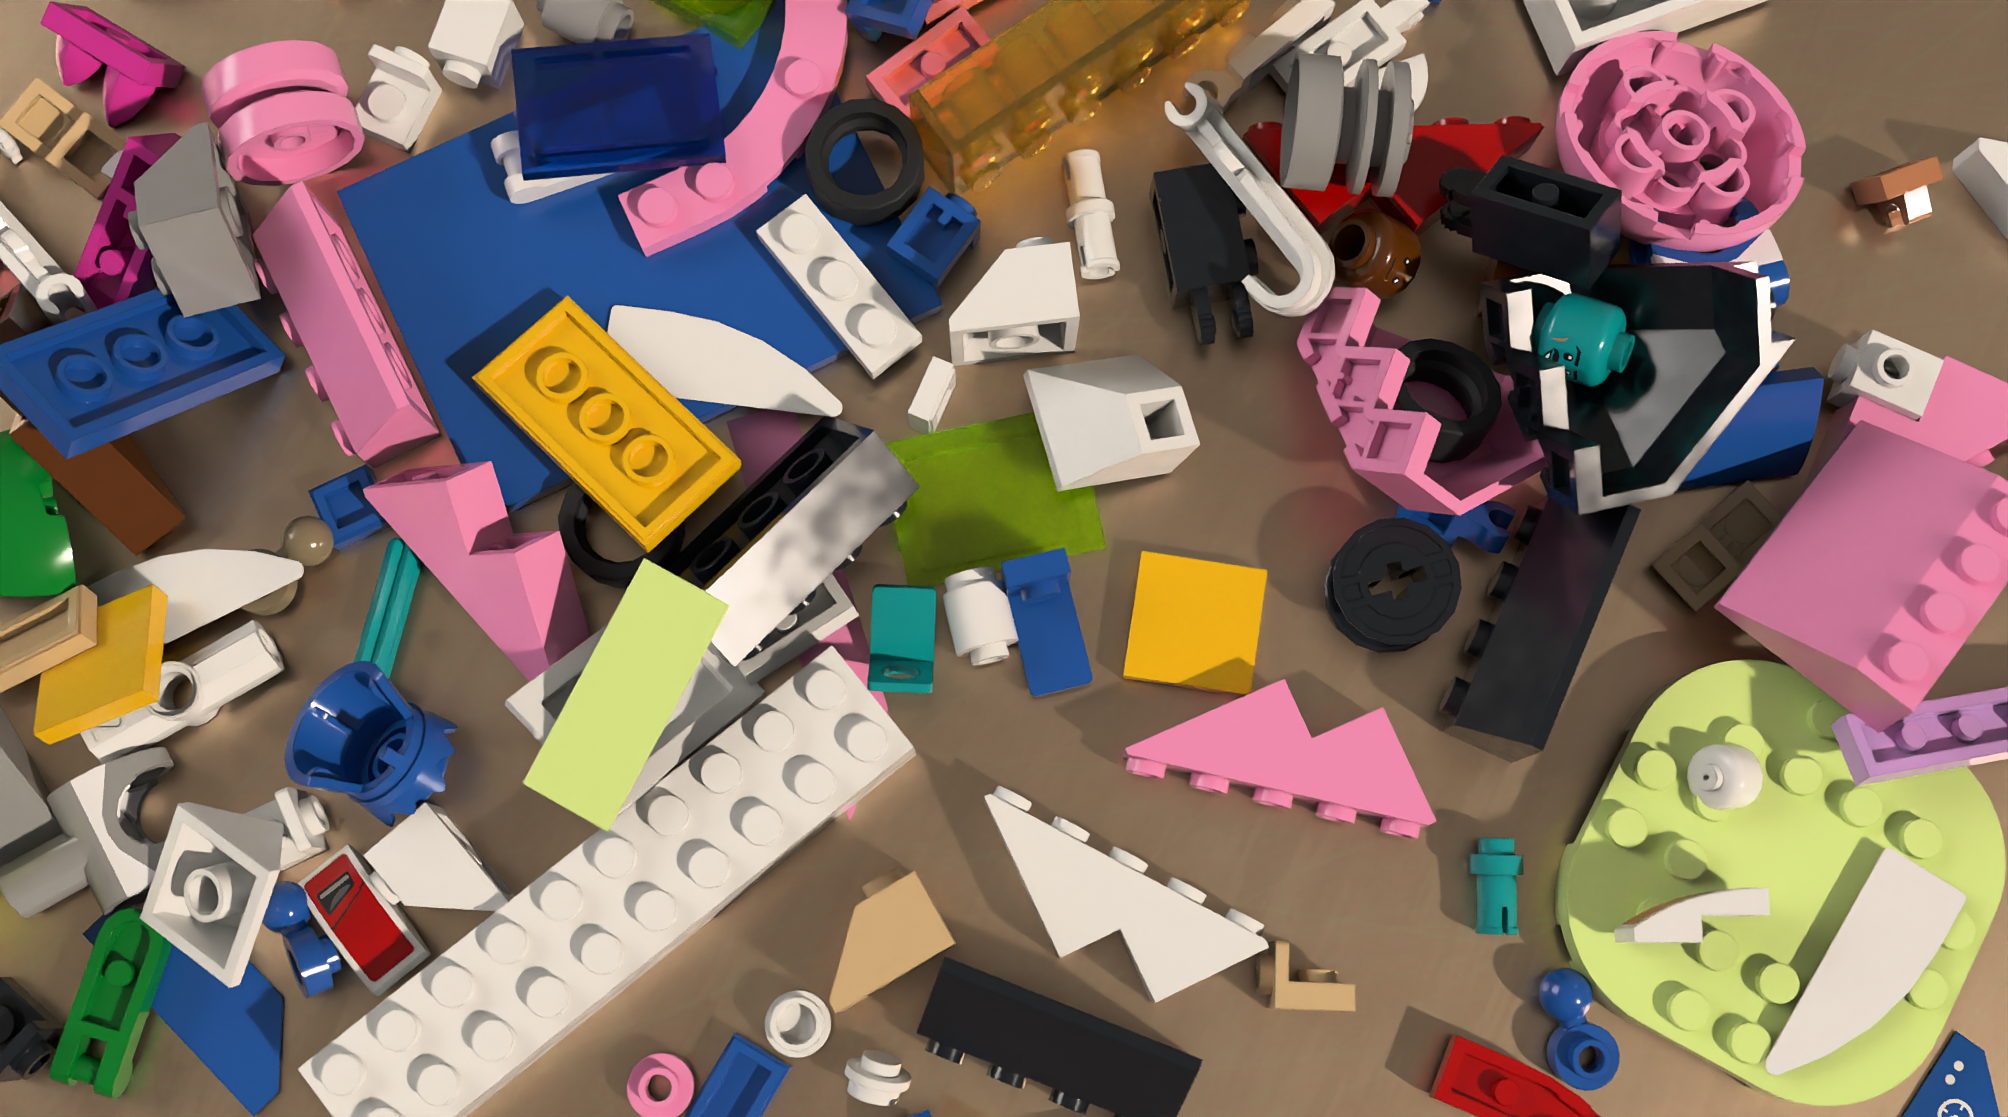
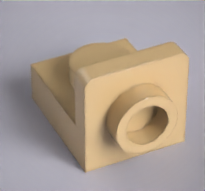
[1256,940,1356,1012]

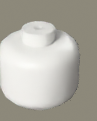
[1687,744,1763,810]

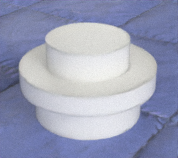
[765,990,831,1058]
[844,1050,911,1106]

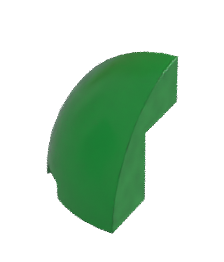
[0,429,77,597]

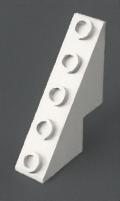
[984,785,1269,1003]

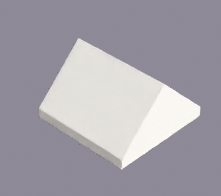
[140,802,284,988]

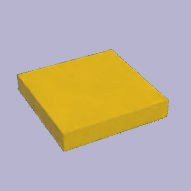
[1122,551,1268,697]
[33,584,168,745]

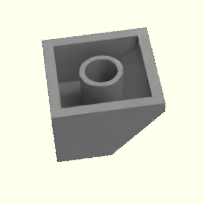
[128,122,261,318]

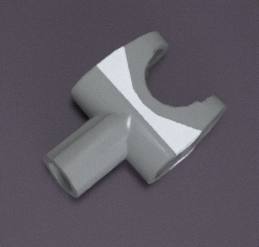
[0,747,175,919]

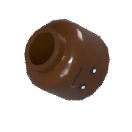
[1328,209,1421,299]

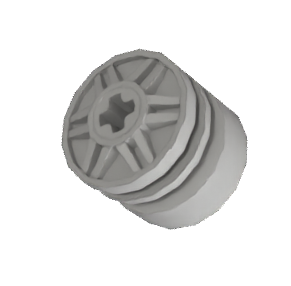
[1280,52,1414,198]

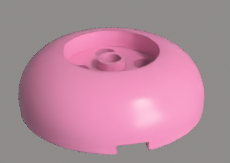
[1555,31,1806,253]

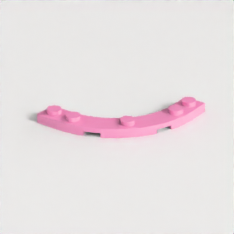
[618,0,848,257]

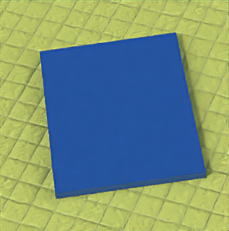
[337,0,943,514]

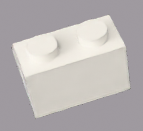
[949,237,1080,366]

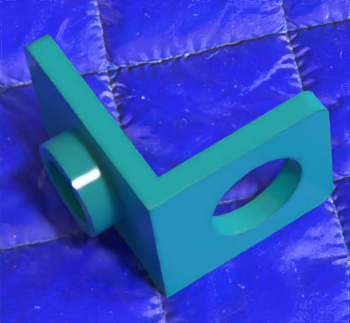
[867,584,937,693]

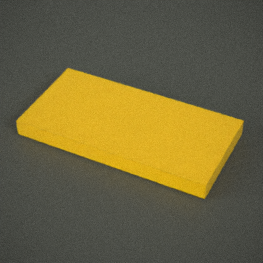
[472,295,743,553]

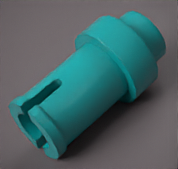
[1470,838,1523,935]

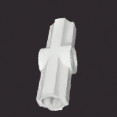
[80,620,285,764]

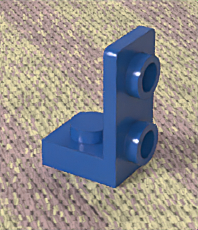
[1001,547,1093,697]

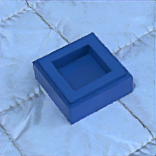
[308,464,391,551]

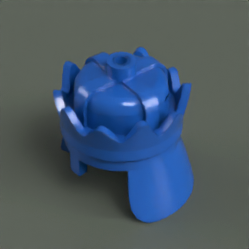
[285,661,458,827]

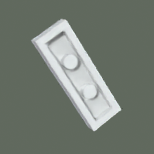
[756,194,922,379]

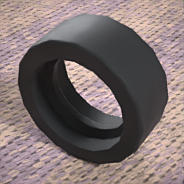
[805,98,925,226]
[1392,338,1502,463]
[558,483,686,589]

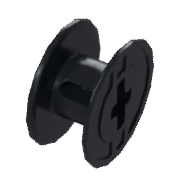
[1323,518,1462,653]

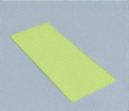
[522,558,730,832]

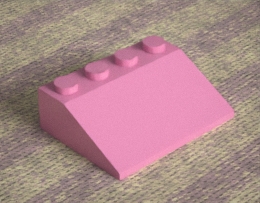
[1714,420,2008,733]

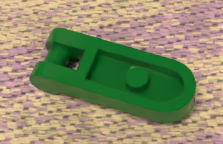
[49,908,172,1100]

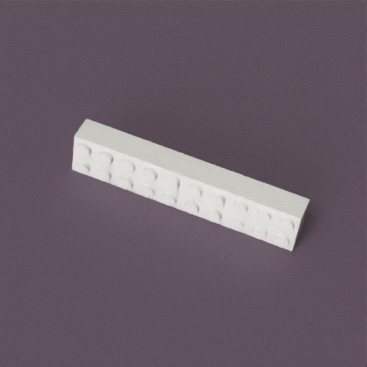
[298,646,917,1117]

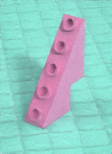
[1799,356,2008,497]
[363,461,591,682]
[1122,679,1437,839]

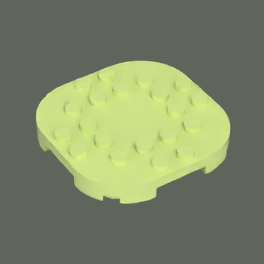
[1554,659,2006,1106]

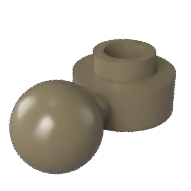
[241,516,334,616]

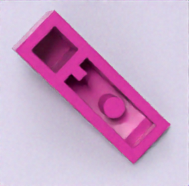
[74,133,182,314]

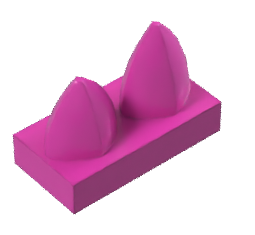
[40,2,186,127]

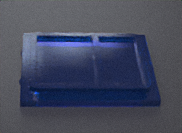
[511,33,726,181]

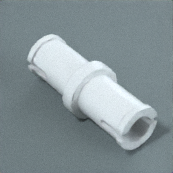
[1061,149,1120,279]

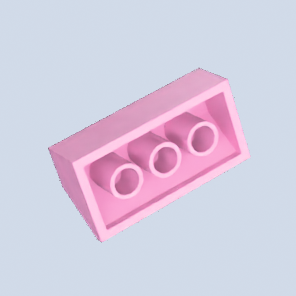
[252,181,442,468]

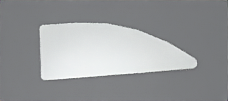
[607,305,843,417]
[87,549,304,645]
[1765,848,1966,1075]

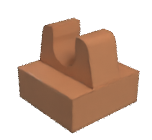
[1850,156,1944,228]

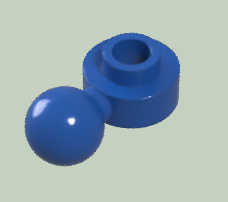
[262,881,341,998]
[1538,968,1620,1091]

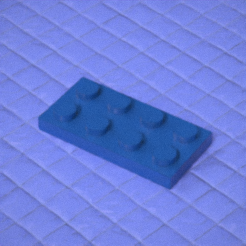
[0,288,285,459]

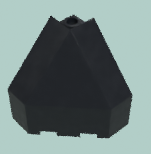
[1480,261,1796,515]

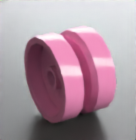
[201,40,365,186]

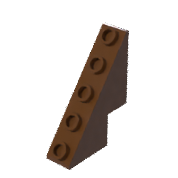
[0,283,187,556]

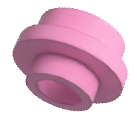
[627,1053,695,1117]

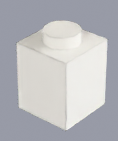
[428,0,525,89]

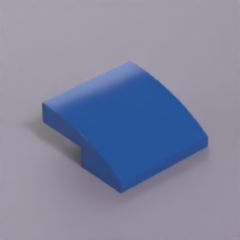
[1676,367,1824,490]

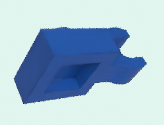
[1394,501,1516,554]

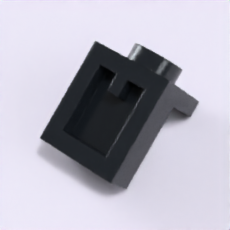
[0,977,65,1082]

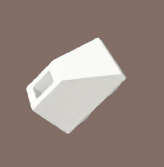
[1023,354,1200,491]

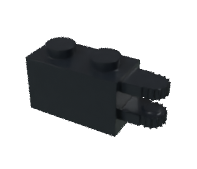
[1439,155,1622,290]
[1149,163,1258,346]

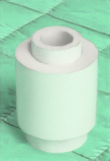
[942,567,1019,666]

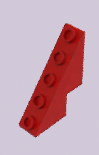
[1242,116,1544,237]

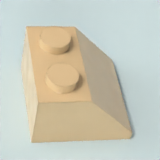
[829,868,957,1014]

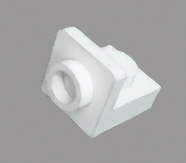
[355,44,442,154]
[243,787,330,873]

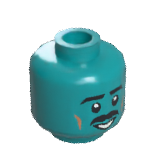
[1534,293,1635,387]

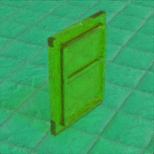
[885,412,1107,586]

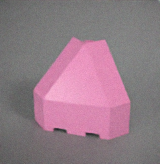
[1296,287,1549,516]

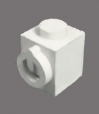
[1826,329,1944,420]

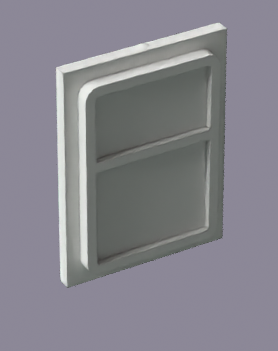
[505,623,766,816]

